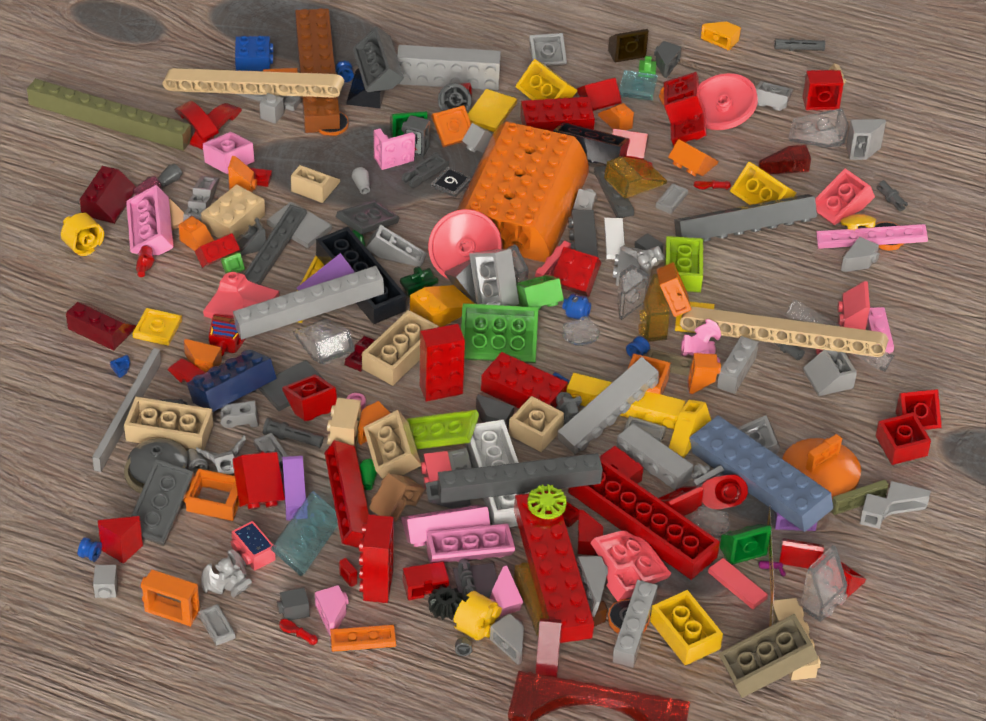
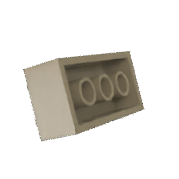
[718,614,818,698]

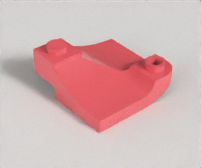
[203,272,279,319]
[590,531,671,601]

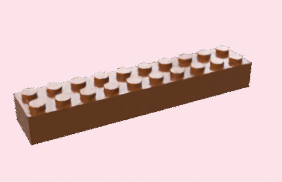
[295,8,340,133]

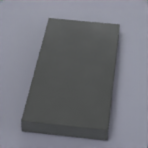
[131,459,194,546]

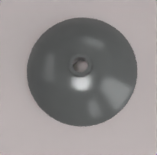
[128,438,188,484]

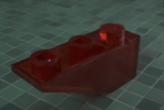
[758,145,811,175]

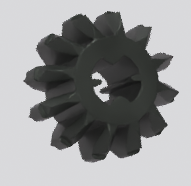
[428,585,463,620]

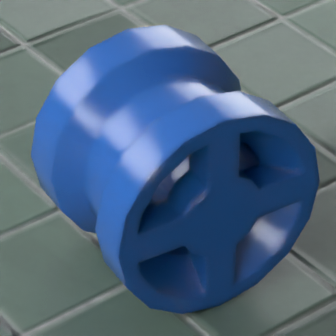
[335,61,354,82]
[626,336,650,358]
[77,537,102,562]

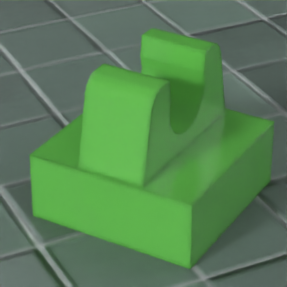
[638,56,657,77]
[221,252,245,274]

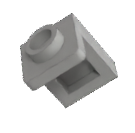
[573,188,597,210]

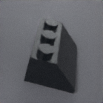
[346,68,385,109]

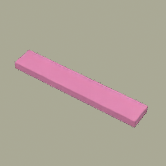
[816,224,928,249]

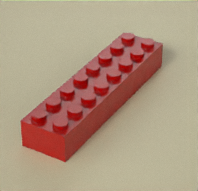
[568,458,720,580]
[514,491,594,643]

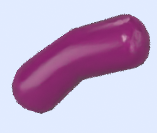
[758,561,786,577]

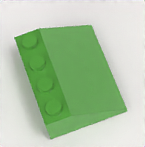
[461,303,538,363]

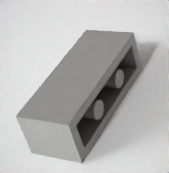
[717,336,759,394]

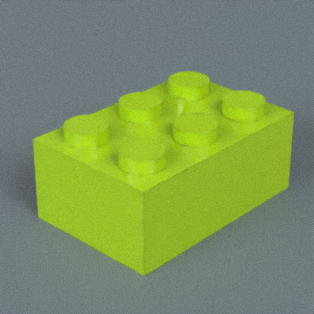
[664,236,703,292]

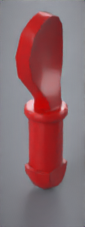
[694,180,731,190]
[279,619,318,645]

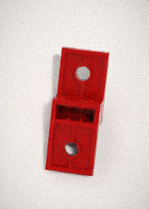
[664,72,706,146]

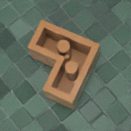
[369,473,425,522]

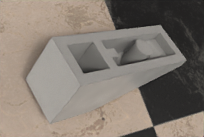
[366,224,427,267]
[576,556,608,617]

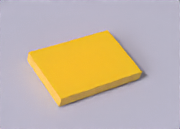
[468,89,517,132]

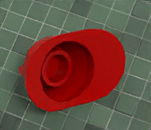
[702,475,748,509]

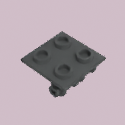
[453,559,497,601]

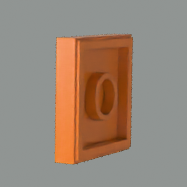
[431,105,471,147]

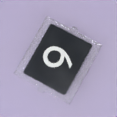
[431,167,471,197]

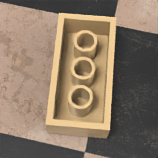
[362,310,439,386]
[124,397,213,451]

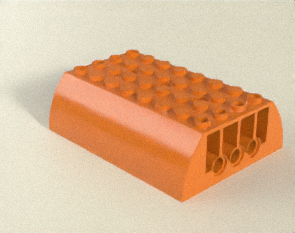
[456,121,589,262]

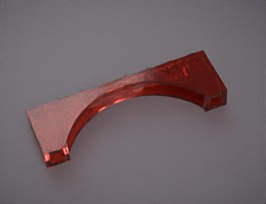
[508,671,690,721]

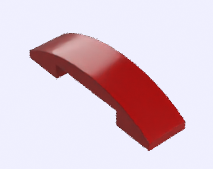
[174,100,219,141]
[190,103,242,149]

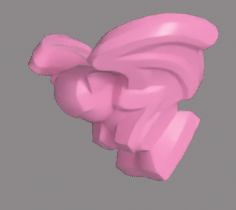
[681,319,721,362]

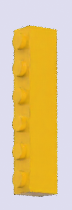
[567,373,686,429]

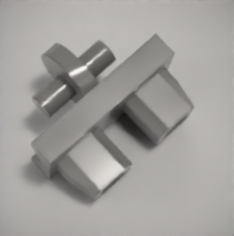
[691,464,724,486]

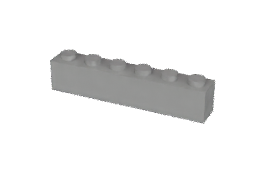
[558,357,659,454]

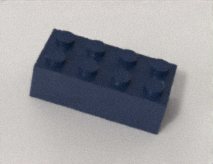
[187,350,277,412]

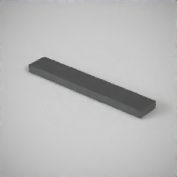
[244,205,307,285]

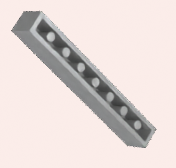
[233,266,384,340]

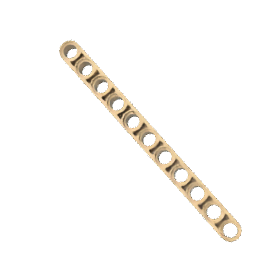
[163,68,344,97]
[680,307,889,357]

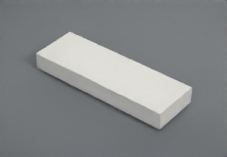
[604,218,624,260]

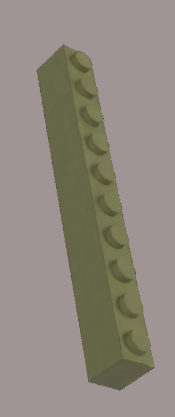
[27,78,191,151]

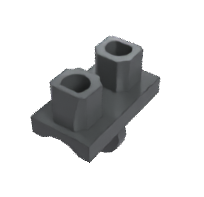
[556,392,582,426]

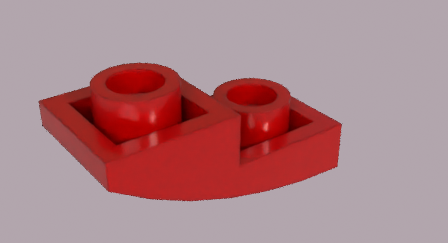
[168,358,205,383]

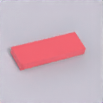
[708,558,768,609]

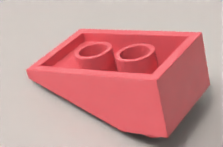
[815,169,875,225]

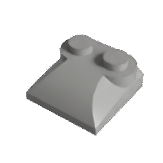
[529,33,567,66]
[756,81,793,111]
[738,415,780,454]

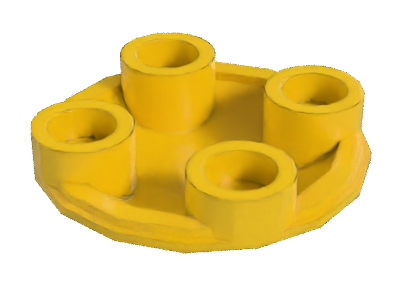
[840,214,876,230]

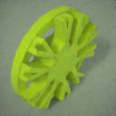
[527,484,567,519]

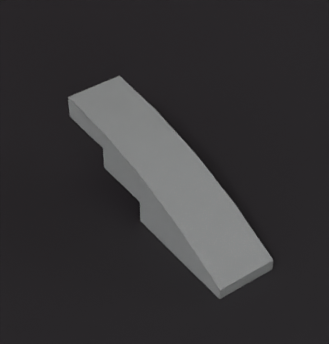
[183,176,219,222]

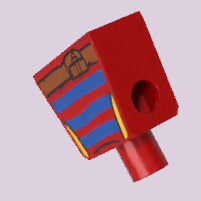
[209,314,246,356]

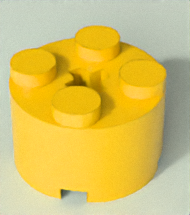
[61,213,104,256]
[453,591,502,640]

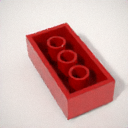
[520,97,595,132]
[419,324,465,402]
[481,352,568,409]
[359,514,394,603]

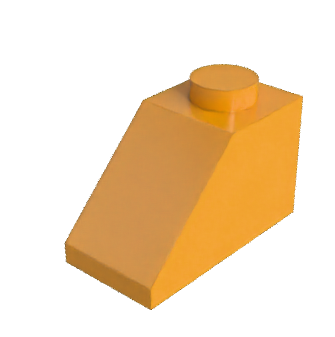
[701,21,741,50]

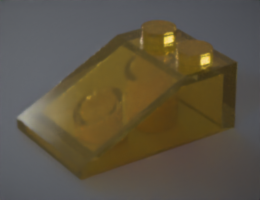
[604,156,667,199]
[638,274,670,342]

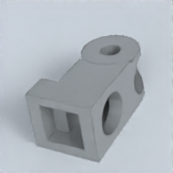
[221,401,258,428]

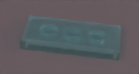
[271,491,338,576]

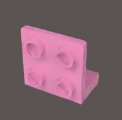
[374,129,415,170]

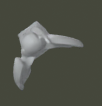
[620,245,665,288]
[196,434,246,474]
[201,549,252,598]

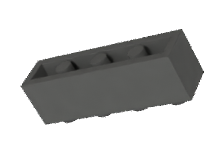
[568,210,598,257]

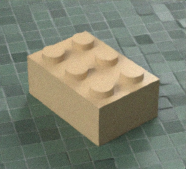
[201,184,265,239]
[363,410,422,479]

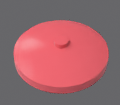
[699,73,758,130]
[428,210,502,280]

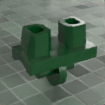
[400,266,438,297]

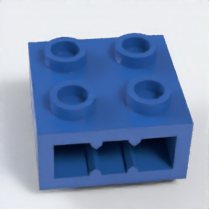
[235,36,273,71]

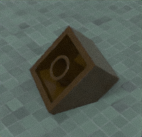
[608,29,649,63]

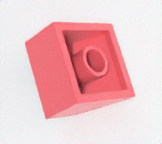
[837,281,870,330]

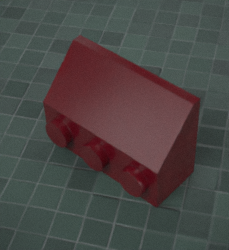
[80,165,137,224]
[66,302,137,351]

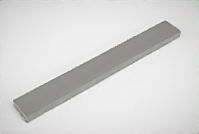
[92,349,161,472]

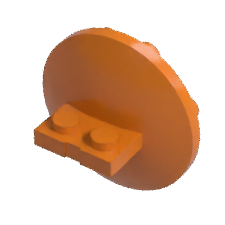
[782,434,861,499]

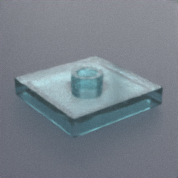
[619,70,658,101]

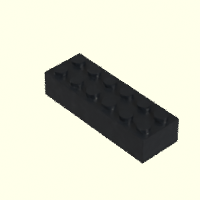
[316,227,406,325]

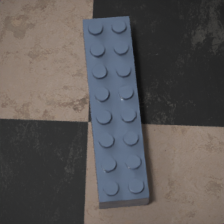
[689,415,833,532]

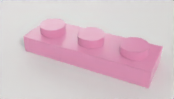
[867,307,894,352]

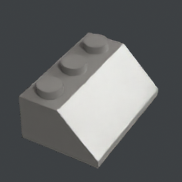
[469,249,519,306]

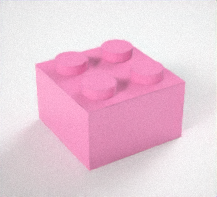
[203,132,255,174]

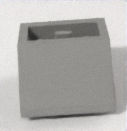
[846,119,886,160]
[803,350,857,396]

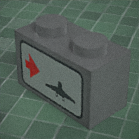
[402,115,430,158]

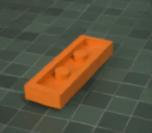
[330,625,396,652]

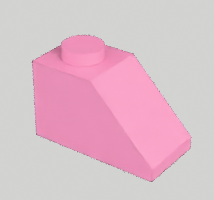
[489,566,523,617]
[315,585,349,635]

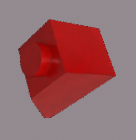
[577,510,603,555]

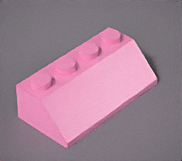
[126,185,174,255]
[401,505,490,547]
[426,523,515,563]

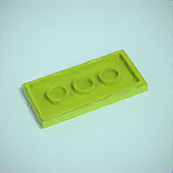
[406,410,479,449]

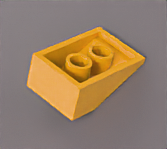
[410,285,474,327]

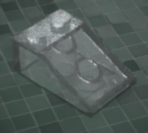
[788,108,849,148]
[293,319,355,365]
[801,545,848,622]

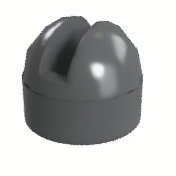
[455,637,472,656]

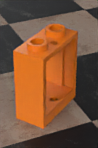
[656,262,692,317]
[183,468,240,521]
[141,569,200,627]

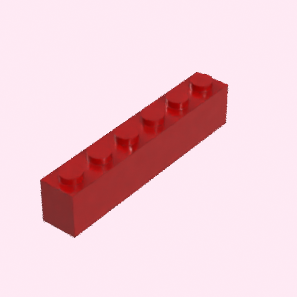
[324,440,369,548]

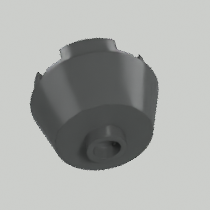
[438,83,472,112]

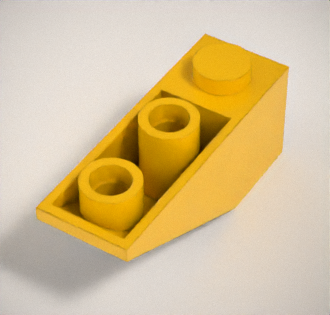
[668,400,711,458]

